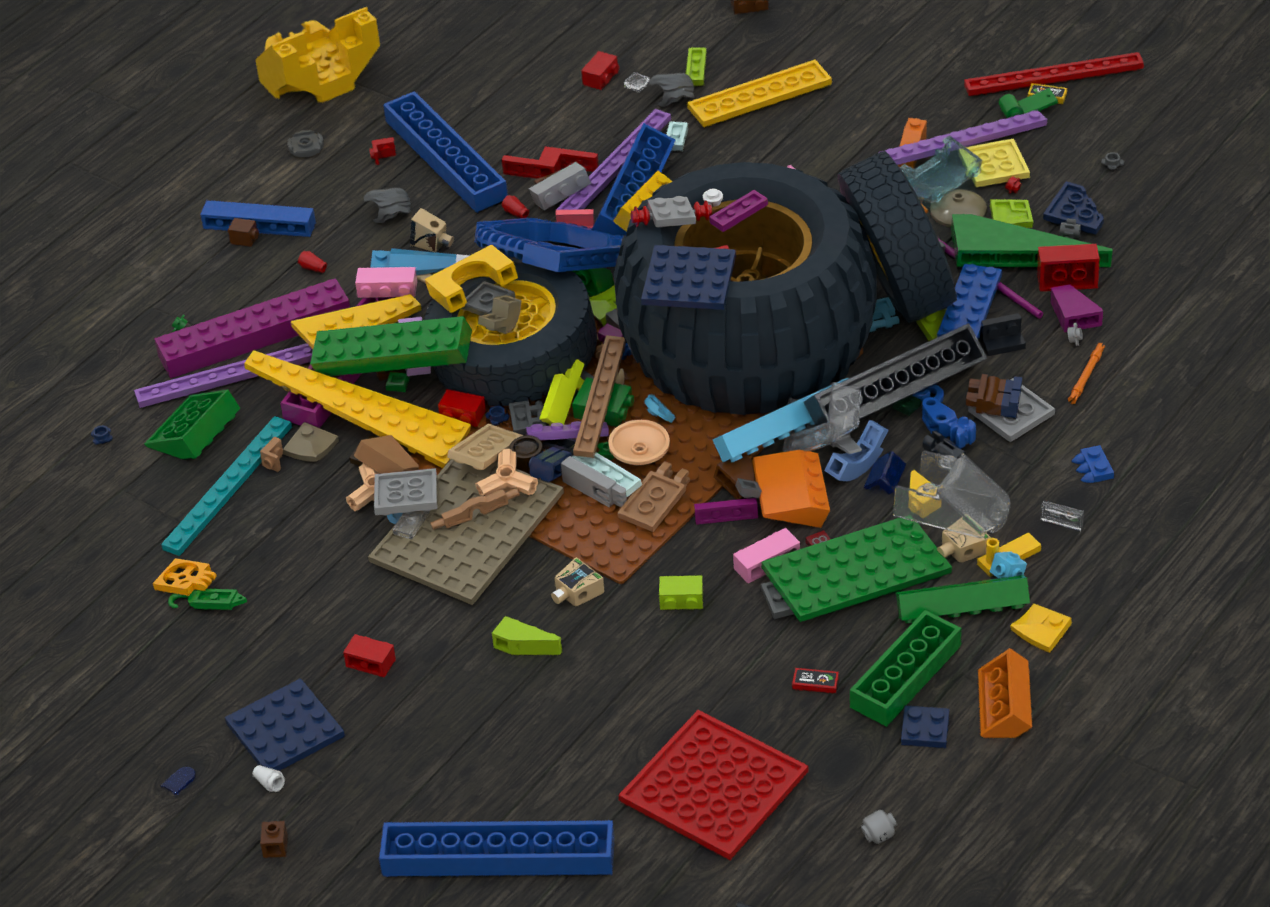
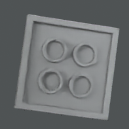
[968,378,1055,442]
[374,468,438,515]

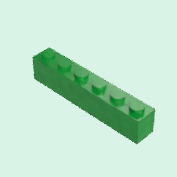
[896,575,1030,623]

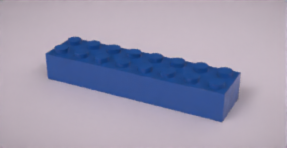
[592,123,676,235]

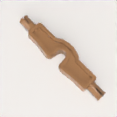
[430,487,520,530]

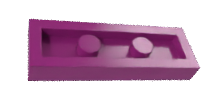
[709,190,768,232]
[694,498,758,525]

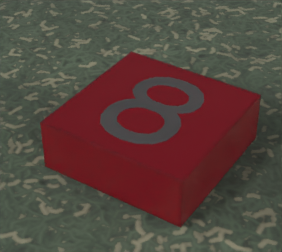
[805,530,831,546]

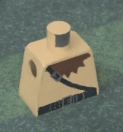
[410,208,454,252]

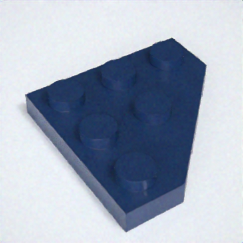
[1043,181,1104,235]

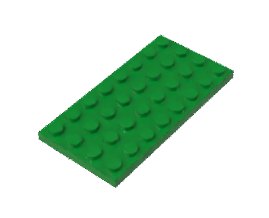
[761,514,952,622]

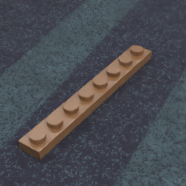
[573,335,626,458]

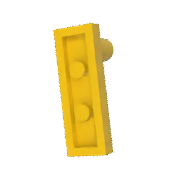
[977,533,1041,577]

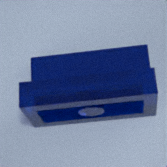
[864,451,906,494]

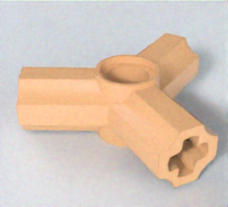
[475,449,538,496]
[346,463,379,511]

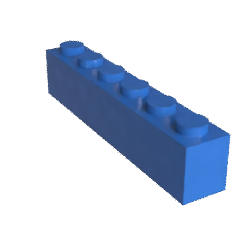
[200,200,316,237]

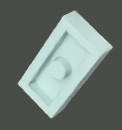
[667,122,688,151]

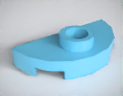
[644,394,675,423]

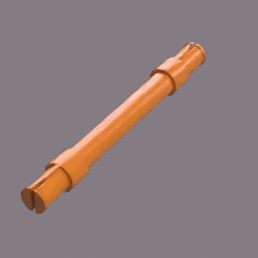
[1068,343,1105,404]

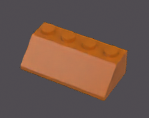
[978,648,1032,738]

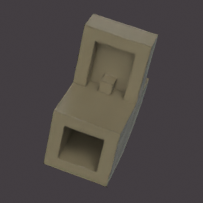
[478,295,522,334]

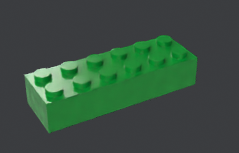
[850,610,961,727]

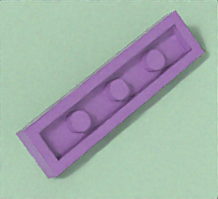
[526,421,609,440]

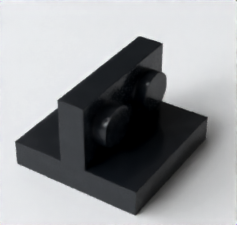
[979,313,1026,356]

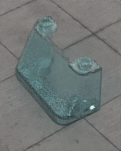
[900,135,982,203]

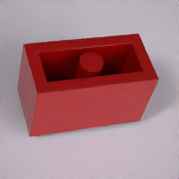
[581,51,619,90]
[438,389,486,427]
[343,634,396,677]

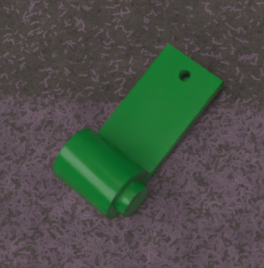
[998,88,1058,118]

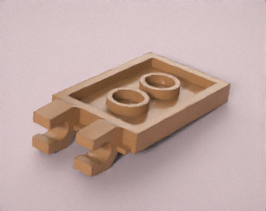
[618,461,690,532]

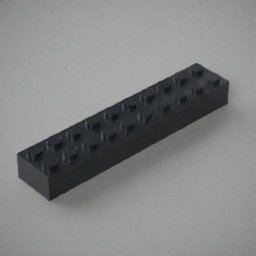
[804,323,987,438]

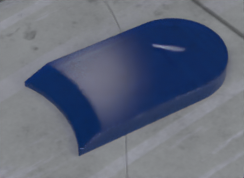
[160,767,195,795]

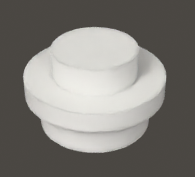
[703,189,723,207]

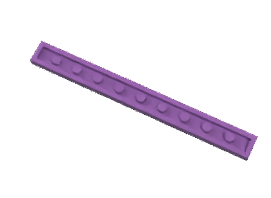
[556,109,671,210]
[878,110,1047,165]
[134,343,313,408]

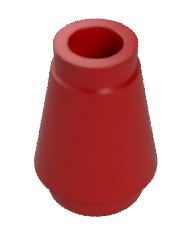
[502,195,529,218]
[298,251,327,273]

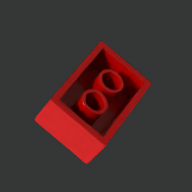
[1037,244,1100,292]

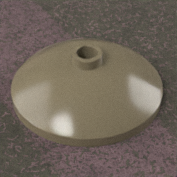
[930,189,987,228]

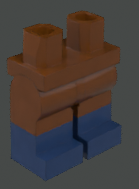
[966,374,1022,418]

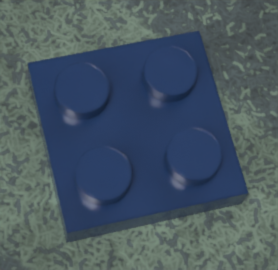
[901,706,949,748]

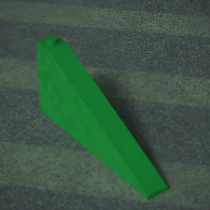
[951,214,1113,267]

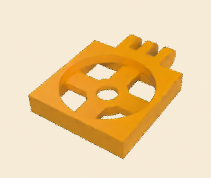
[153,558,217,596]

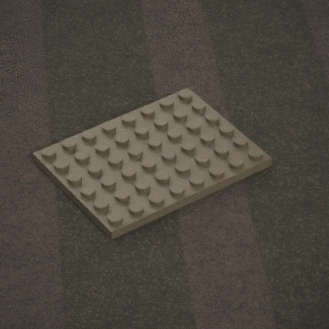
[368,459,564,605]

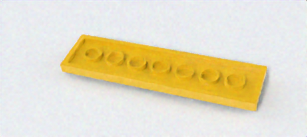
[687,60,832,127]

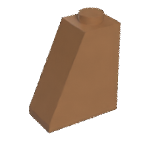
[354,435,419,474]

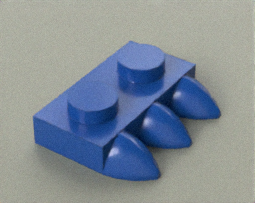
[1071,445,1114,483]

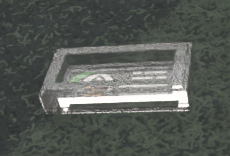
[1041,500,1084,531]

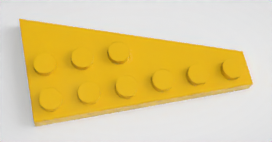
[291,294,421,349]

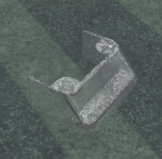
[783,382,861,452]

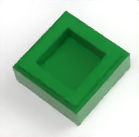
[385,372,410,392]

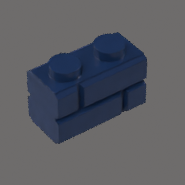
[529,447,572,482]

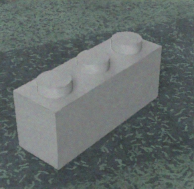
[529,162,591,210]

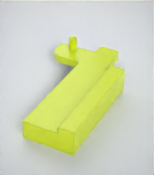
[539,359,585,426]

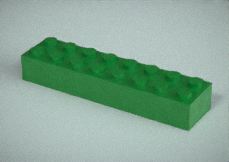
[310,316,472,376]

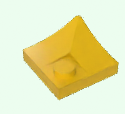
[1010,604,1072,653]

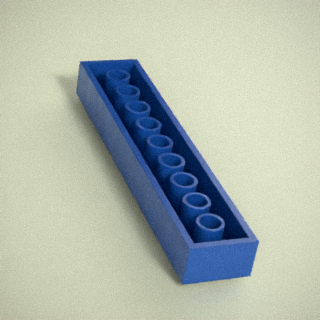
[383,91,508,212]
[379,821,614,876]

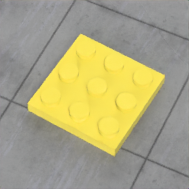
[960,139,1030,187]

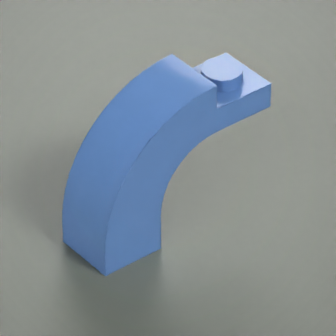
[824,420,888,481]

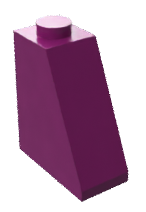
[1051,285,1103,332]

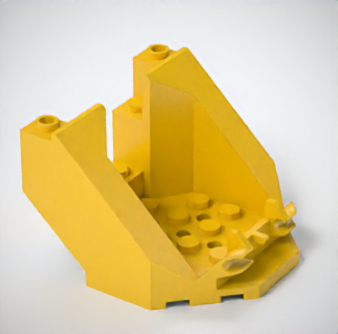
[255,7,380,102]

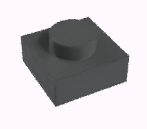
[735,478,762,499]

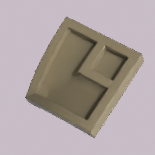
[283,422,339,461]

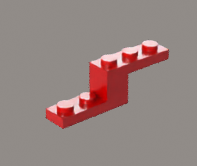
[502,147,599,179]

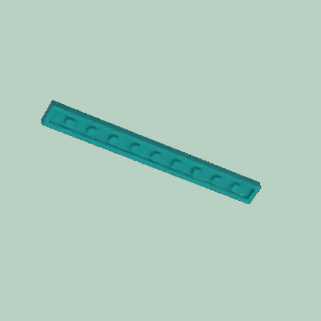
[161,416,292,556]

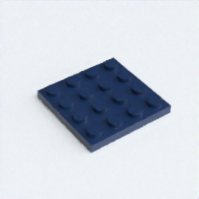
[641,245,736,310]
[225,678,345,771]

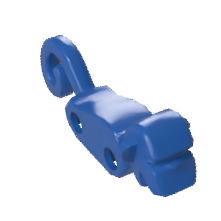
[911,385,976,448]

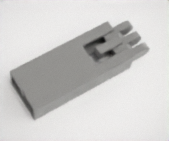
[561,456,627,507]

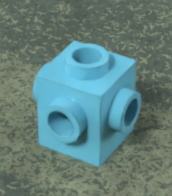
[990,551,1027,578]

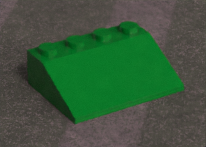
[144,390,240,459]

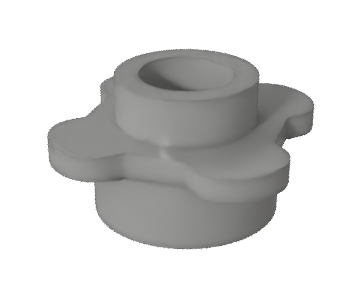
[1068,323,1083,346]

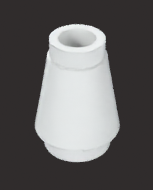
[253,765,285,792]

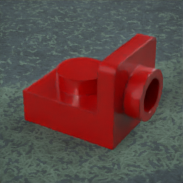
[370,137,396,165]

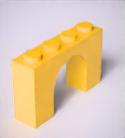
[424,244,518,313]

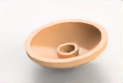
[608,420,670,465]

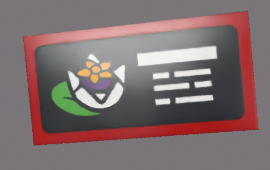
[792,668,839,693]

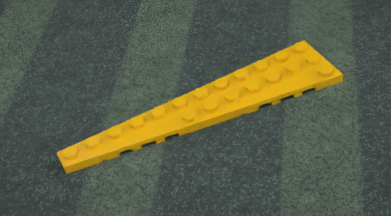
[244,350,471,468]

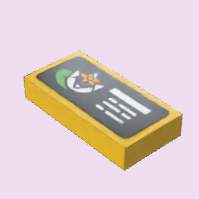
[1028,83,1067,104]

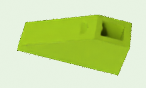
[492,616,562,655]

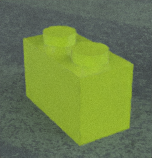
[659,576,703,610]

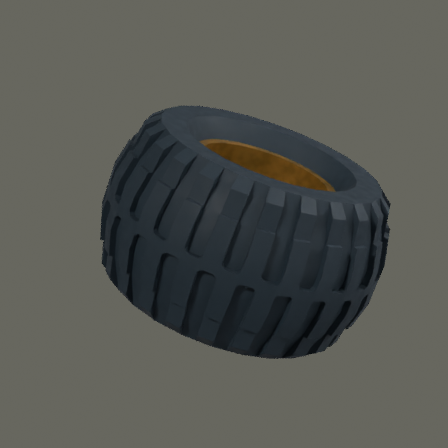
[614,162,877,415]

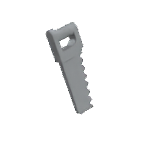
[824,431,862,454]

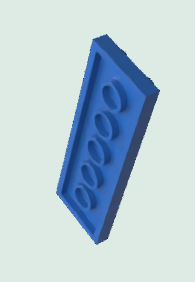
[937,264,1002,339]

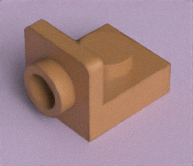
[260,437,283,472]

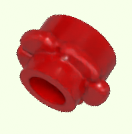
[1005,176,1022,194]

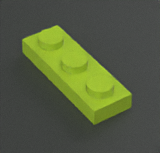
[686,48,707,86]

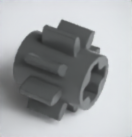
[1060,219,1081,239]

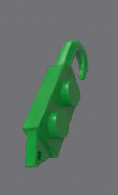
[168,589,247,610]

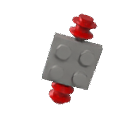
[631,196,712,227]

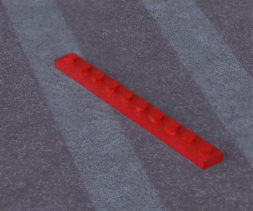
[964,52,1144,96]

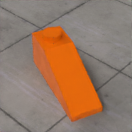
[898,118,927,171]

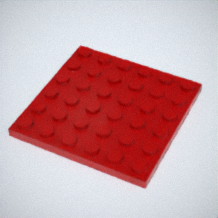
[619,710,808,860]

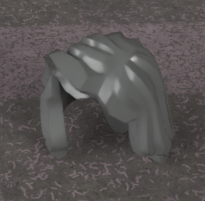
[649,73,694,107]
[364,188,411,224]

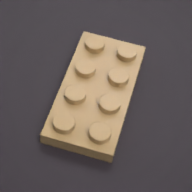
[447,424,523,470]

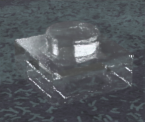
[624,72,649,92]

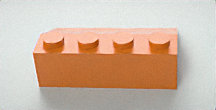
[752,450,830,528]

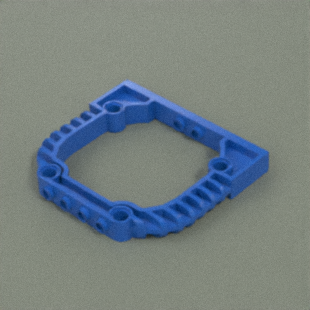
[474,218,624,272]

